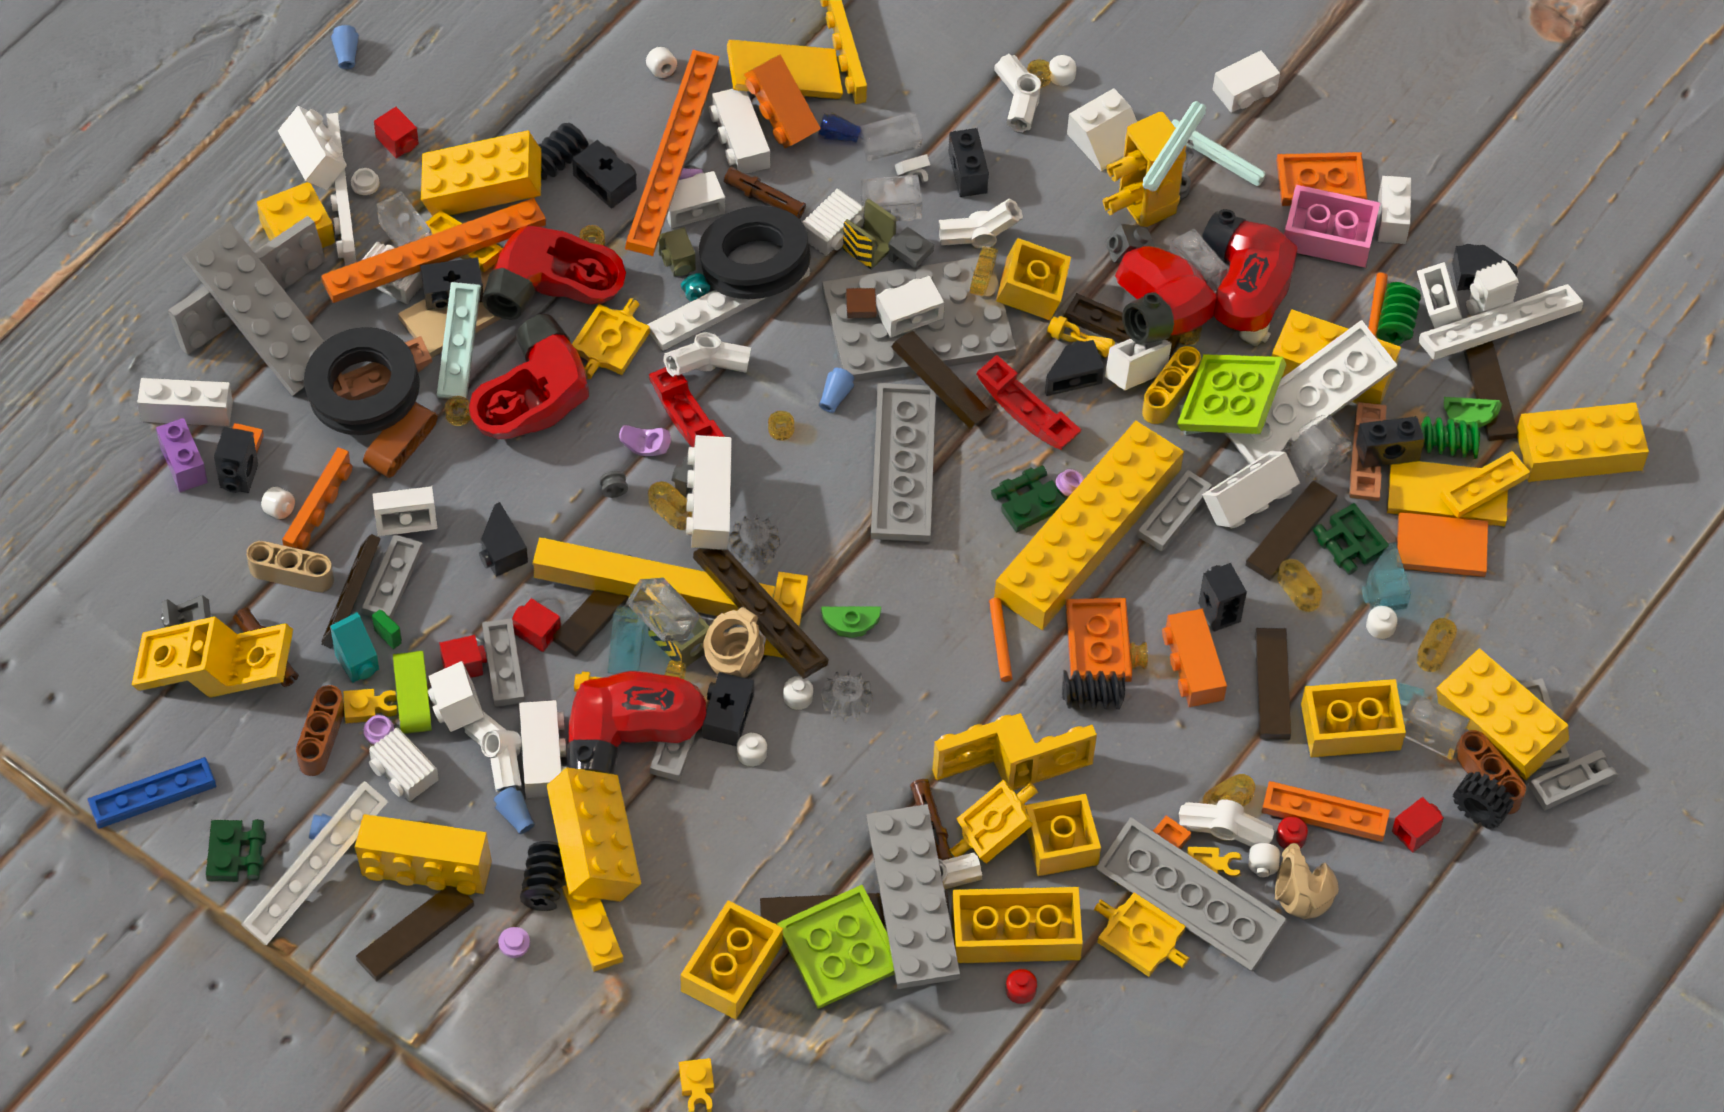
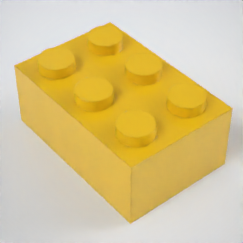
[1301,679,1406,758]
[680,900,783,1020]

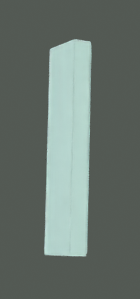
[437,282,481,401]

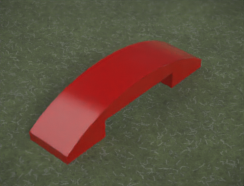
[976,355,1082,450]
[649,367,725,447]

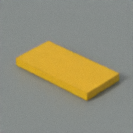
[727,39,843,99]
[1387,461,1508,527]

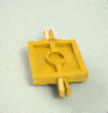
[572,298,650,379]
[950,780,1039,864]
[1094,892,1190,977]

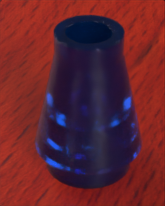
[818,112,861,143]

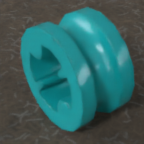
[681,273,710,301]

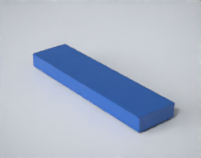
[87,757,217,829]

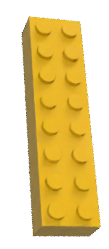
[994,420,1184,631]

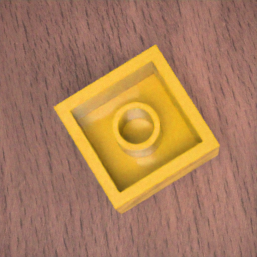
[257,182,335,248]
[996,238,1071,320]
[1025,794,1101,876]

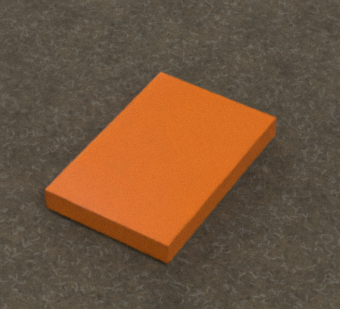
[1276,152,1367,206]
[1396,512,1488,577]
[1065,598,1132,682]

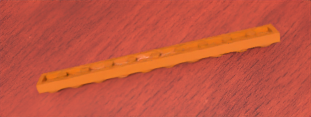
[625,50,720,256]

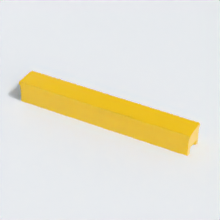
[532,537,775,616]

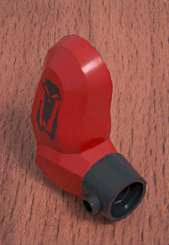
[1200,209,1298,332]
[567,671,706,774]

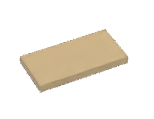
[398,263,502,358]

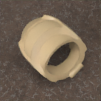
[702,607,764,678]
[1275,843,1339,919]

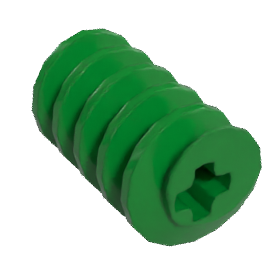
[1376,282,1422,346]
[1420,416,1480,459]

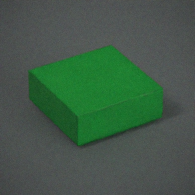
[372,609,402,650]

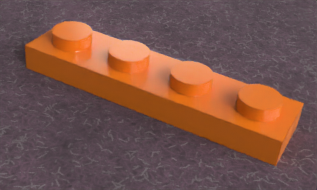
[282,447,352,550]
[1261,781,1390,842]

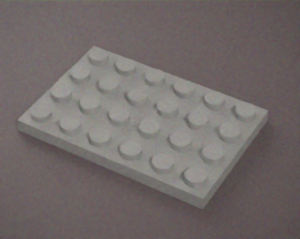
[822,255,1016,381]

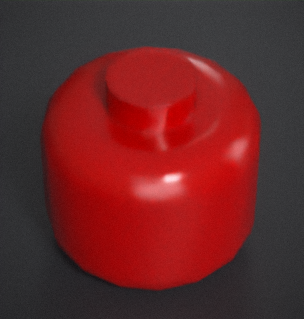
[1276,816,1308,849]
[1005,969,1037,1004]

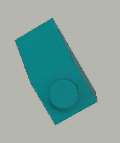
[330,612,379,683]

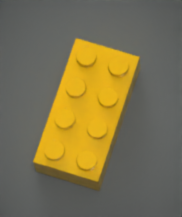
[421,130,541,216]
[1272,309,1401,405]
[1517,402,1649,482]
[1436,648,1569,780]
[546,767,641,902]
[355,814,492,895]
[951,887,1083,963]

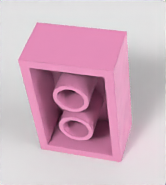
[1284,185,1380,268]

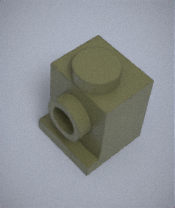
[657,227,696,276]

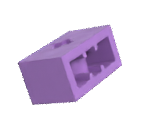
[156,418,208,493]

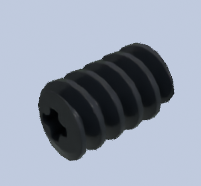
[538,123,589,180]
[1062,670,1125,710]
[520,841,564,911]

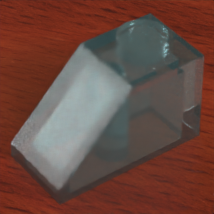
[1362,542,1411,610]
[608,606,648,674]

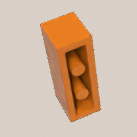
[744,54,821,149]
[1162,608,1227,707]

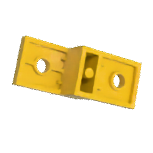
[132,617,293,698]
[932,713,1097,790]

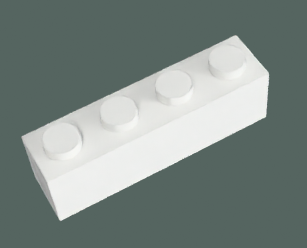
[686,435,731,550]

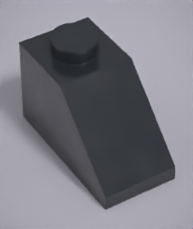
[1452,244,1518,291]
[1045,340,1104,396]
[479,502,528,577]

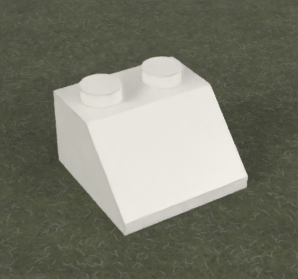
[1067,88,1137,171]

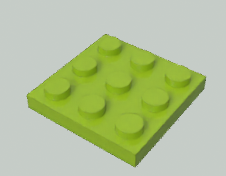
[1177,354,1286,434]
[777,885,895,1009]

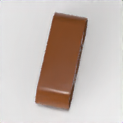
[363,401,438,478]
[296,685,344,776]
[1456,730,1526,814]

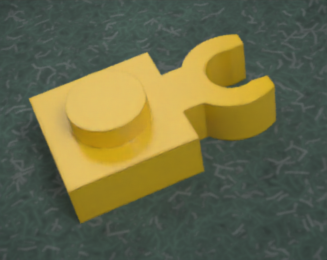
[343,689,398,724]
[1187,847,1242,877]
[679,1058,714,1112]

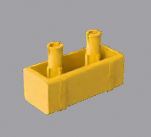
[1102,112,1186,227]

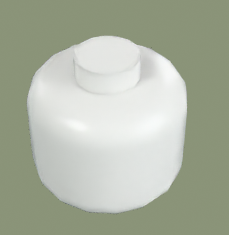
[646,47,677,78]
[1048,55,1077,86]
[1239,323,1271,346]
[261,487,295,519]
[1366,606,1397,639]
[783,676,814,710]
[737,733,767,767]
[1248,843,1280,877]

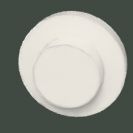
[351,168,380,195]

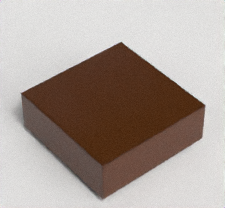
[846,288,876,318]

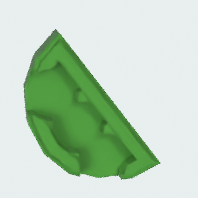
[1444,397,1502,429]
[821,606,881,638]

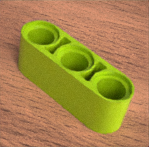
[393,651,432,734]

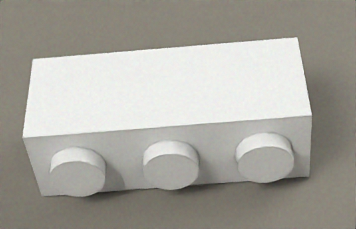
[709,89,770,174]
[278,106,347,191]
[137,378,233,426]
[1202,451,1300,529]
[519,700,567,799]

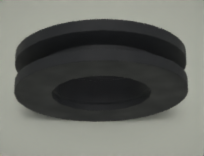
[699,206,811,299]
[304,327,420,435]

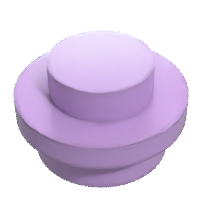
[1055,469,1084,496]
[364,715,394,745]
[498,927,530,958]

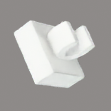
[895,154,930,187]

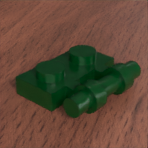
[991,465,1066,533]
[1313,503,1390,575]
[206,819,267,882]

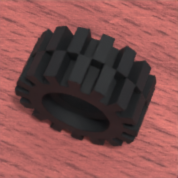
[1453,772,1514,828]

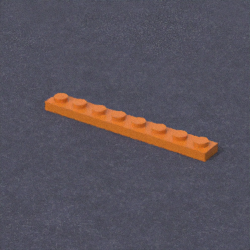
[321,198,546,303]

